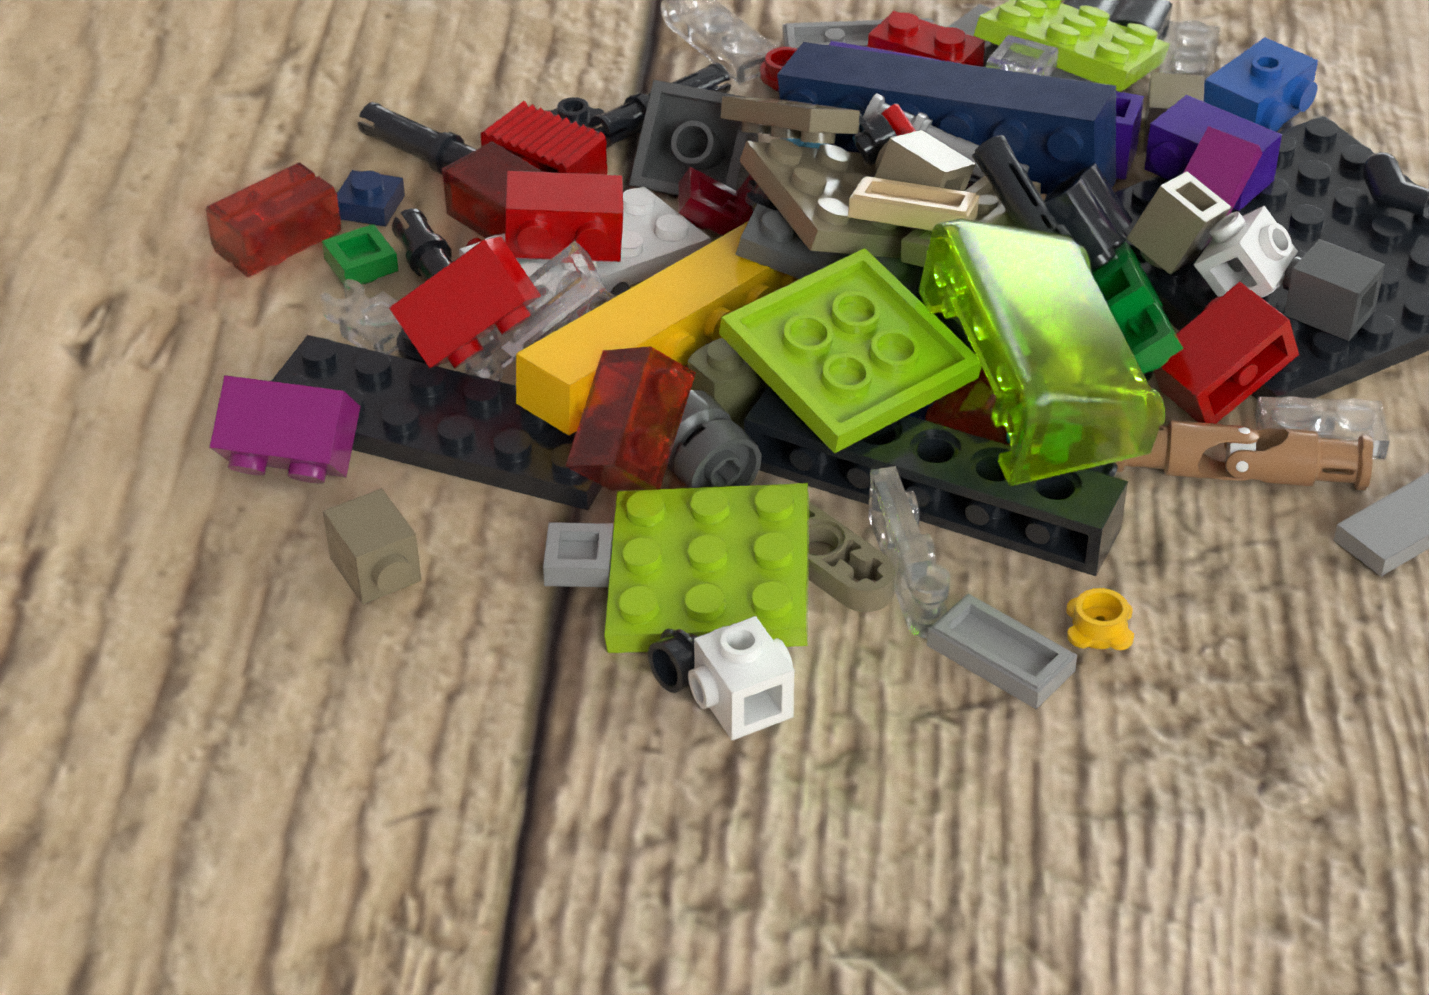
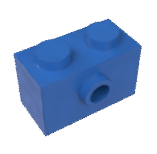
[1204,37,1318,132]

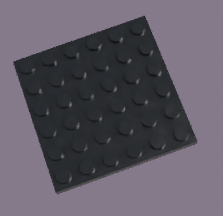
[1115,116,1429,415]

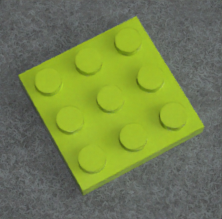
[973,0,1170,92]
[719,248,983,453]
[604,483,809,653]

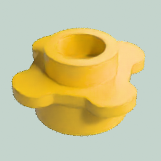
[1066,588,1134,650]

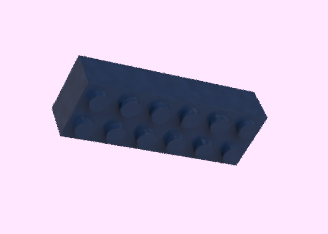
[777,42,1116,194]

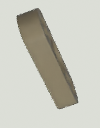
[808,502,895,612]

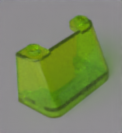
[919,218,1165,486]

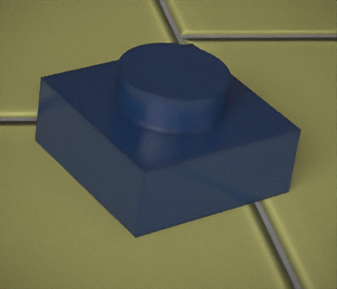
[332,170,405,227]

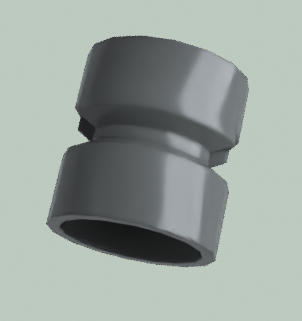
[647,390,761,488]

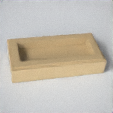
[848,176,980,236]

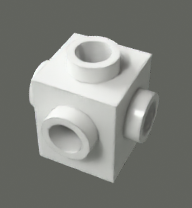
[1194,206,1298,298]
[688,616,795,740]

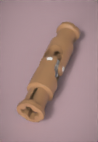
[1113,420,1373,491]

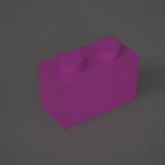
[209,375,360,484]

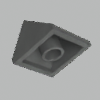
[629,80,758,196]

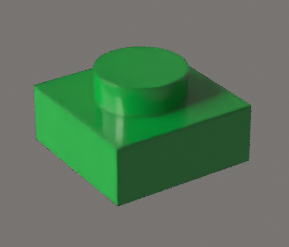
[322,224,399,289]

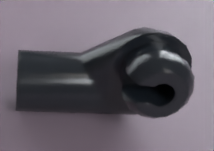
[1363,152,1429,217]

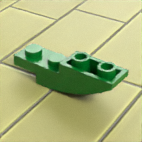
[1082,242,1184,377]

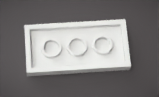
[459,186,710,324]

